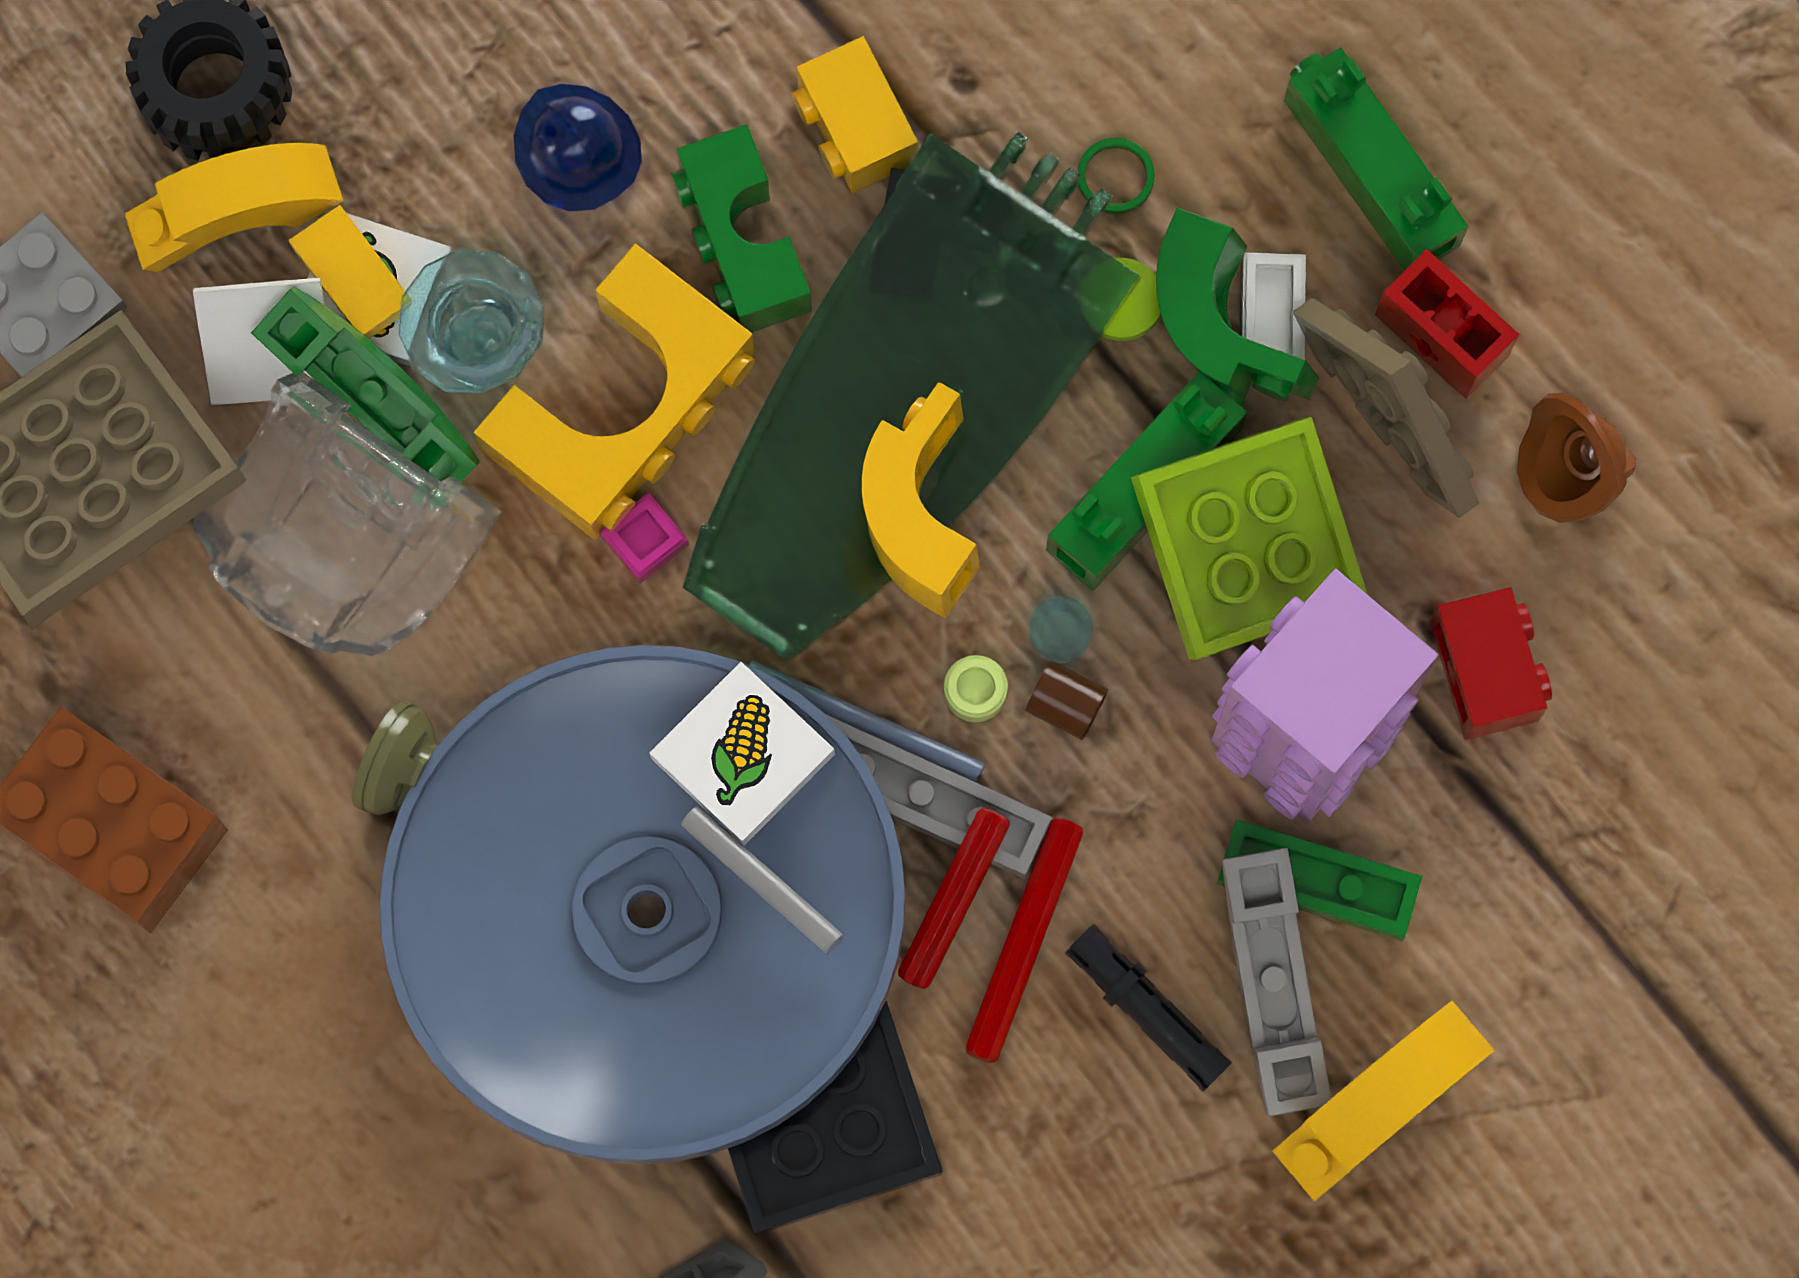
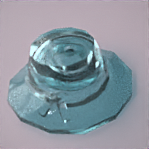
[399,249,545,393]

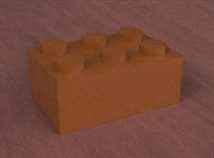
[0,706,228,934]

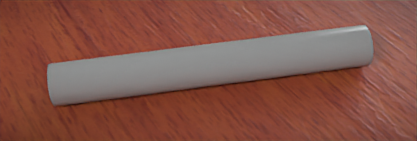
[681,806,844,955]

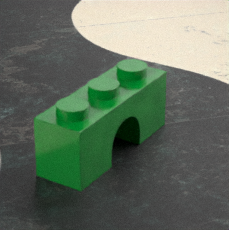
[670,124,812,333]

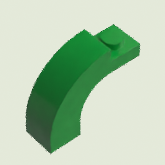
[1156,208,1320,401]

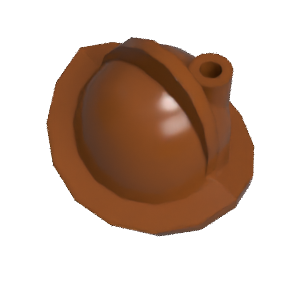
[1517,392,1636,523]

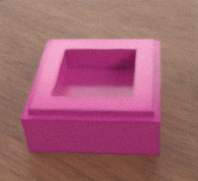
[599,493,689,584]

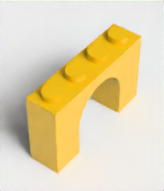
[473,243,755,541]

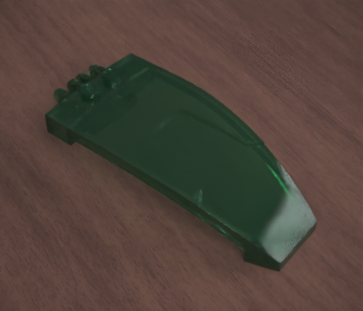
[683,132,1142,661]

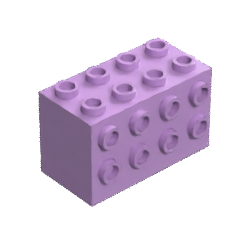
[1211,568,1439,824]

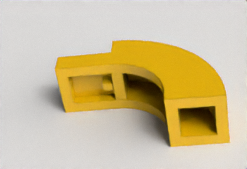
[125,143,344,272]

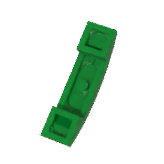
[251,286,480,508]

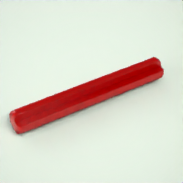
[965,818,1083,1063]

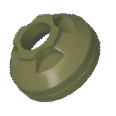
[353,700,438,816]

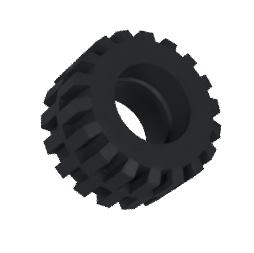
[126,0,292,161]

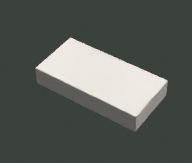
[1240,252,1306,360]

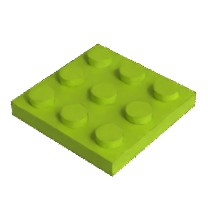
[1131,417,1368,660]

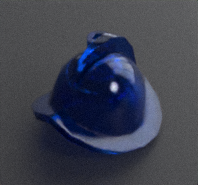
[513,83,642,212]

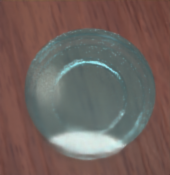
[1029,596,1093,663]

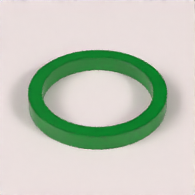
[1077,138,1155,214]

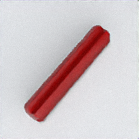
[898,808,1010,989]

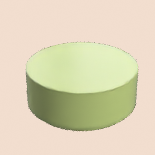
[944,655,1008,722]

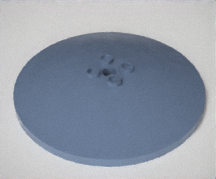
[380,645,905,1164]

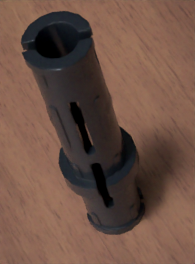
[1065,924,1233,1092]

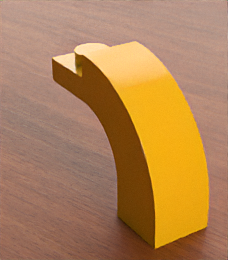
[862,382,980,619]
[1272,1001,1495,1202]

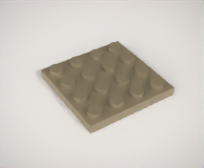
[0,310,247,629]

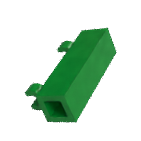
[1284,47,1468,271]
[1046,371,1247,591]

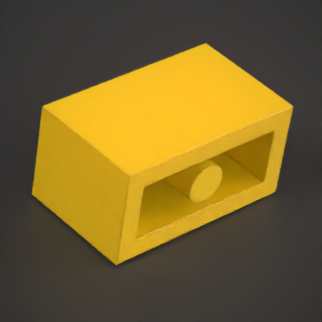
[791,36,918,193]

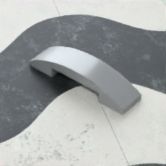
[1222,847,1331,1116]

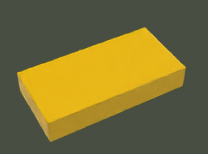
[289,205,414,339]

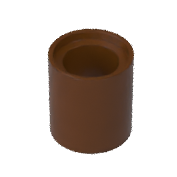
[1025,660,1108,740]

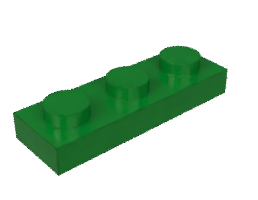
[1216,819,1423,941]

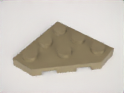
[1293,298,1479,518]

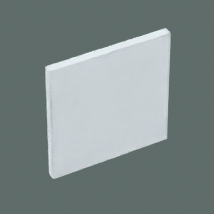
[193,277,330,406]

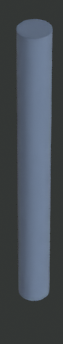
[749,660,985,783]

